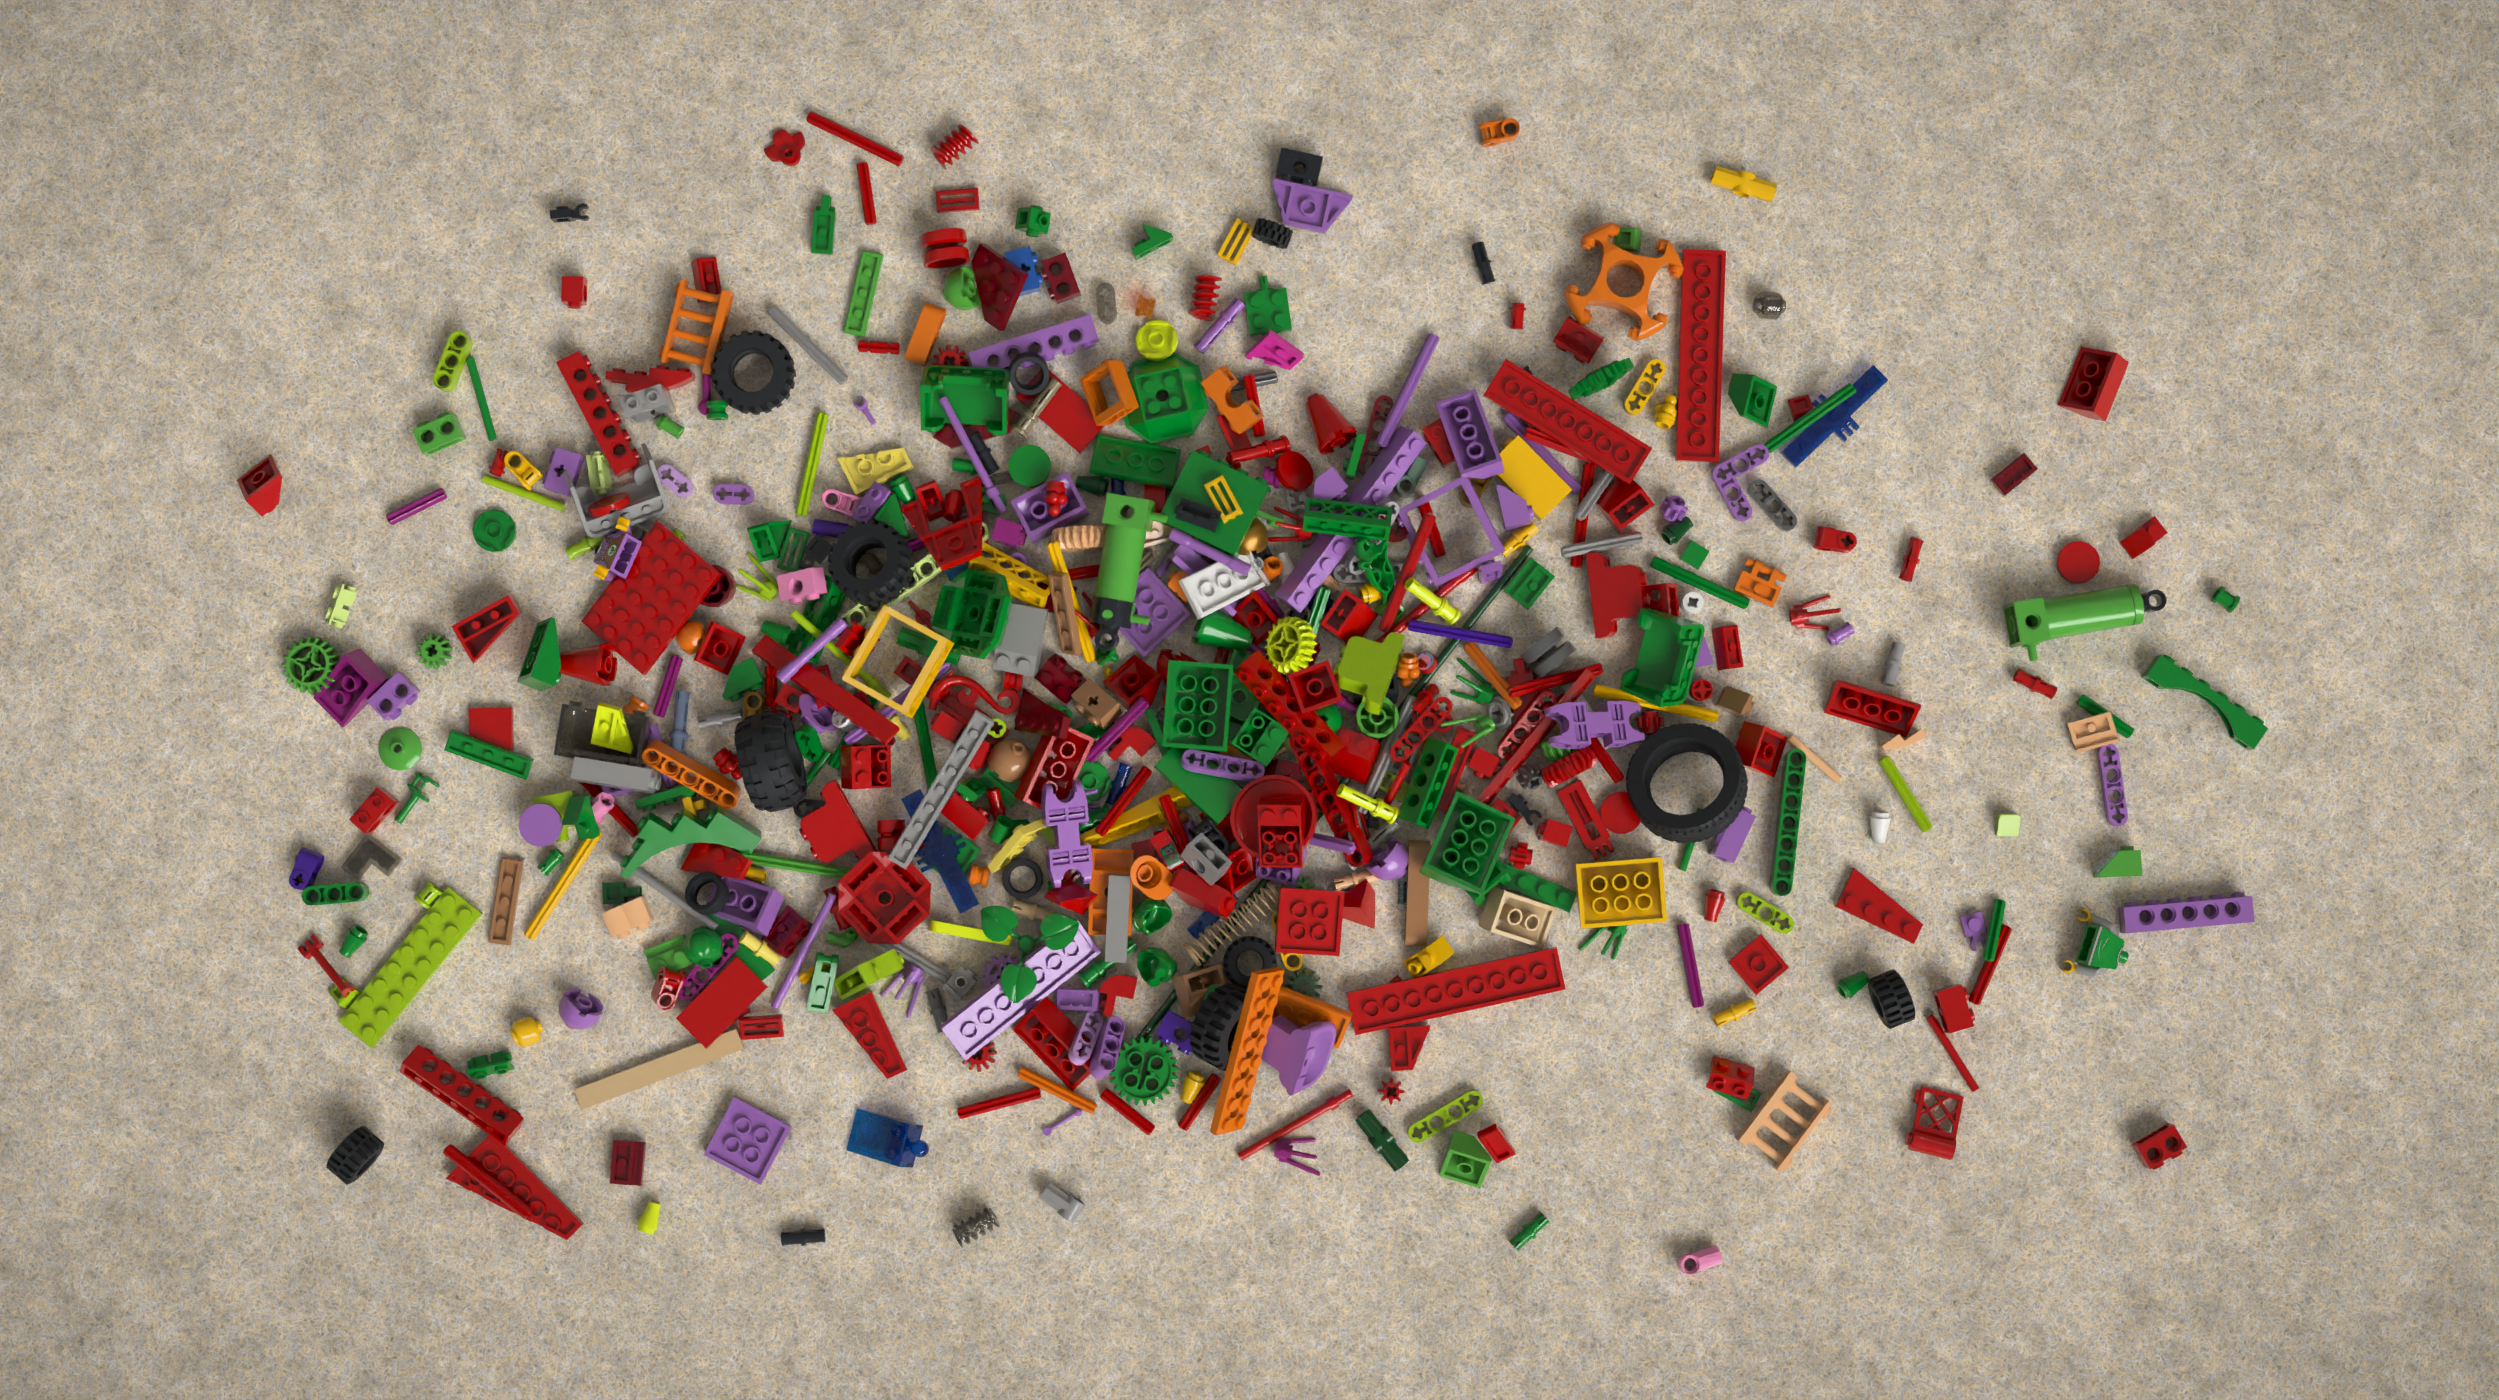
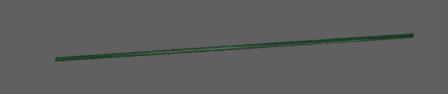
[1129,545,1533,1059]

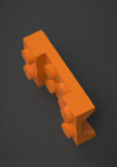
[1088,848,1134,936]

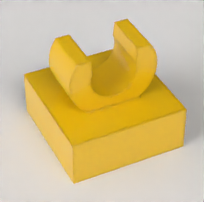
[682,797,707,818]

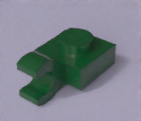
[602,882,642,904]

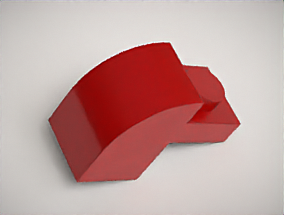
[1108,727,1157,761]
[1099,974,1138,1017]

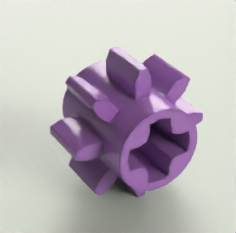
[1659,495,1688,522]

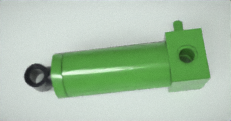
[2003,584,2167,661]

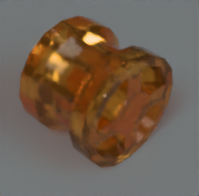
[1135,295,1156,319]

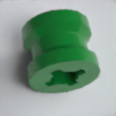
[706,400,728,421]

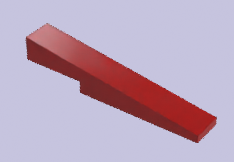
[893,655,1010,745]

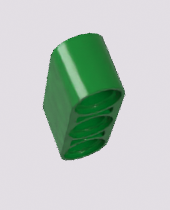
[301,882,370,906]

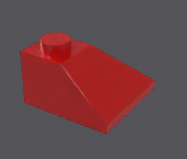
[237,455,282,516]
[1103,654,1162,710]
[1288,660,1343,715]
[1214,846,1257,895]

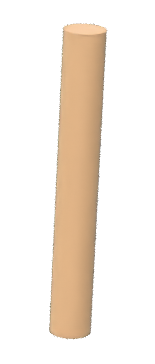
[1787,735,1842,783]

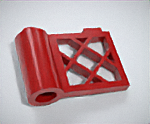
[1905,1086,1964,1160]

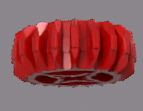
[1540,746,1598,788]

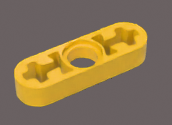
[1624,359,1666,416]

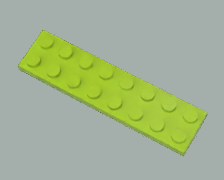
[339,887,483,1048]

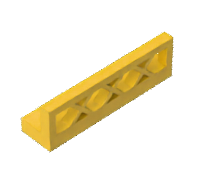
[968,542,1051,608]

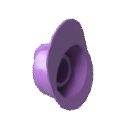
[798,694,838,734]

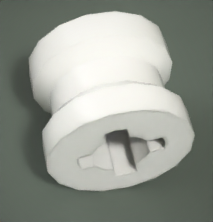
[1680,592,1704,614]
[832,711,857,732]

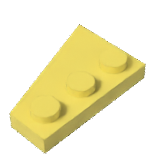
[837,448,914,496]
[988,819,1048,873]

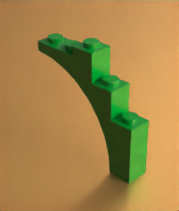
[620,805,762,879]

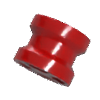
[1003,672,1024,691]
[1689,679,1713,701]

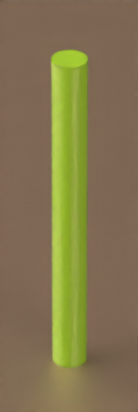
[482,475,566,511]

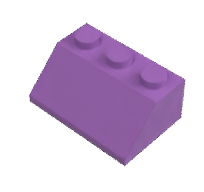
[1011,472,1090,544]

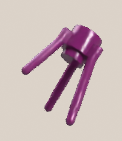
[1274,1138,1320,1176]

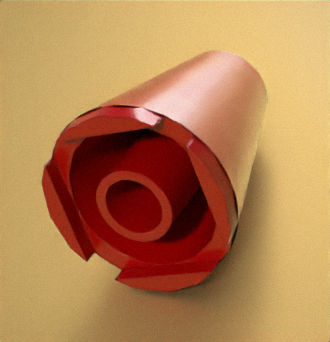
[1305,393,1357,455]
[559,643,618,686]

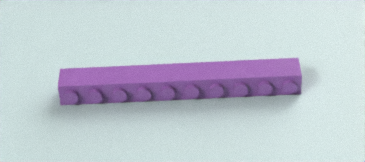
[1274,426,1427,613]

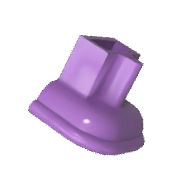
[1261,1015,1336,1095]

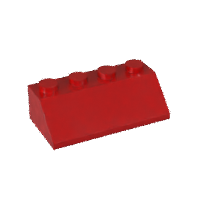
[1014,727,1095,809]
[1012,996,1094,1091]

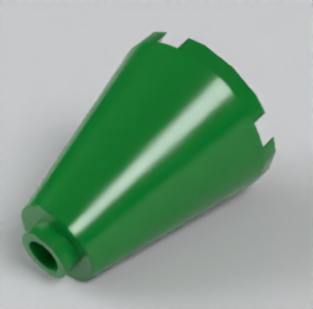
[1191,610,1253,651]

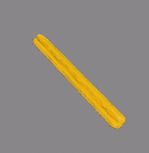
[1046,541,1096,663]
[1593,685,1719,722]
[524,830,602,940]

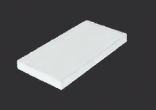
[1178,551,1268,620]

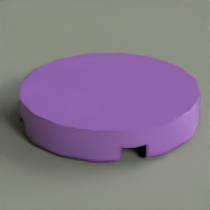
[519,804,563,847]

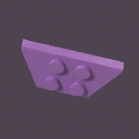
[1272,178,1353,234]

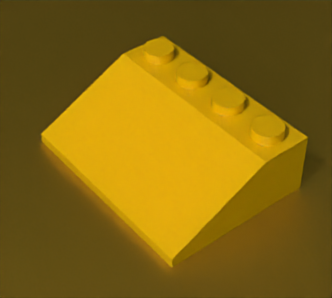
[1573,856,1667,929]

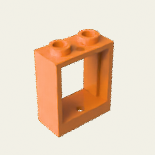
[1080,359,1139,426]

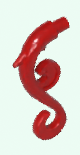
[928,669,1021,715]

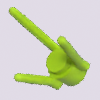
[736,552,779,602]

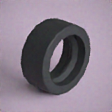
[1008,352,1049,395]
[1002,858,1043,899]
[685,872,729,915]

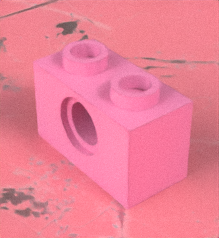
[776,567,827,605]

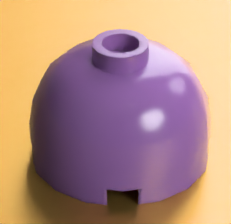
[1366,838,1409,881]
[559,988,604,1029]

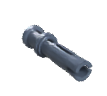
[669,691,690,756]

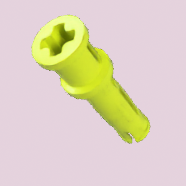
[1404,577,1461,625]
[1336,784,1399,824]

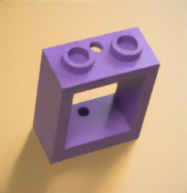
[1708,806,1756,863]

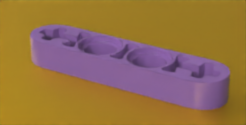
[2097,744,2128,827]
[1181,749,1265,782]

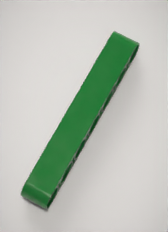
[1769,749,1806,896]

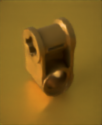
[1460,476,1493,508]

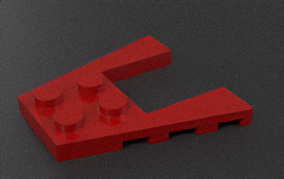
[900,476,982,571]

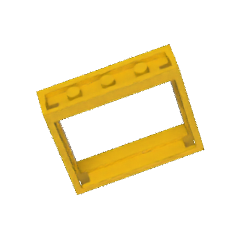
[842,605,954,719]

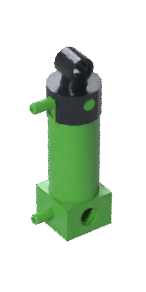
[1089,493,1168,651]

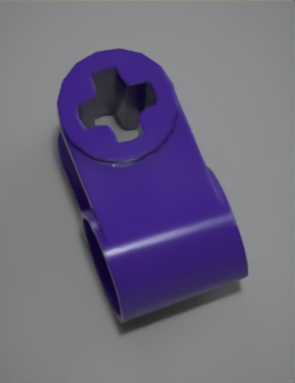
[289,847,324,890]

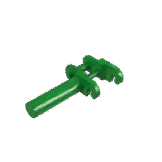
[394,772,440,824]

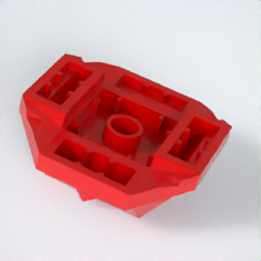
[838,852,932,944]

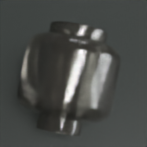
[1752,291,1786,320]

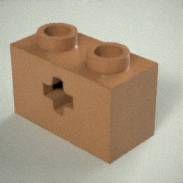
[1071,678,1122,730]

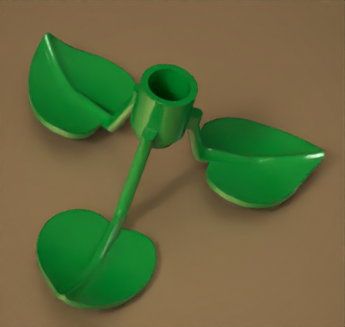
[981,906,1079,1003]

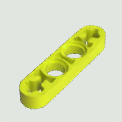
[928,920,1012,946]

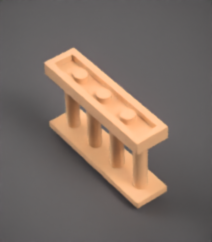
[1736,1070,1832,1172]

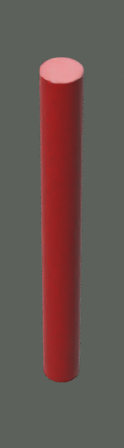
[1926,1014,1979,1092]

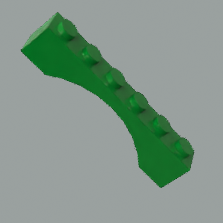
[2142,654,2268,750]

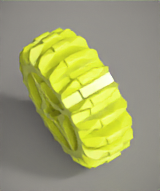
[1264,617,1318,675]

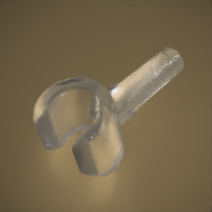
[1249,557,1271,587]

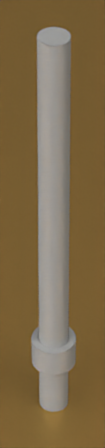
[610,850,719,931]

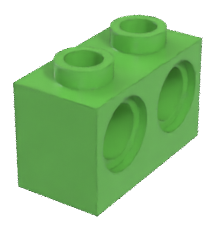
[412,412,466,456]

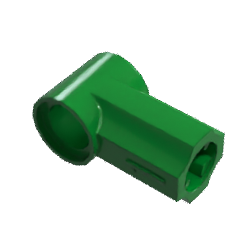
[988,815,1030,844]

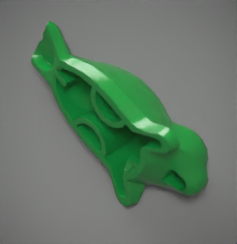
[1353,538,1394,605]

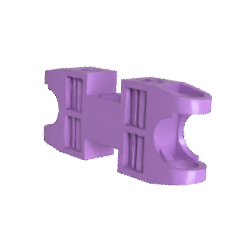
[1544,701,1645,749]
[1041,780,1093,888]

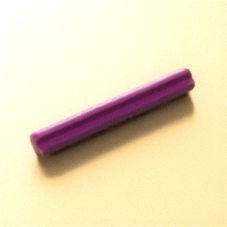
[1086,697,1149,763]
[1677,923,1704,1008]

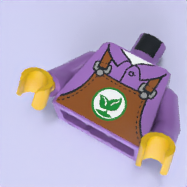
[593,516,642,581]

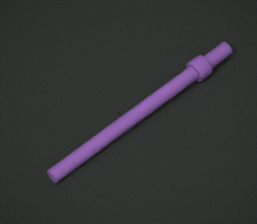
[939,396,1007,514]

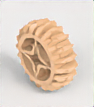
[1051,525,1106,552]

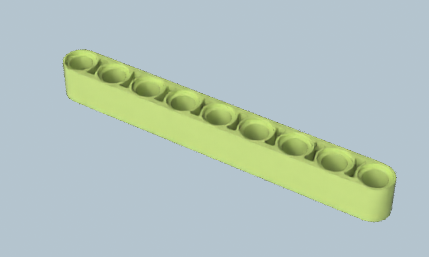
[834,522,991,640]

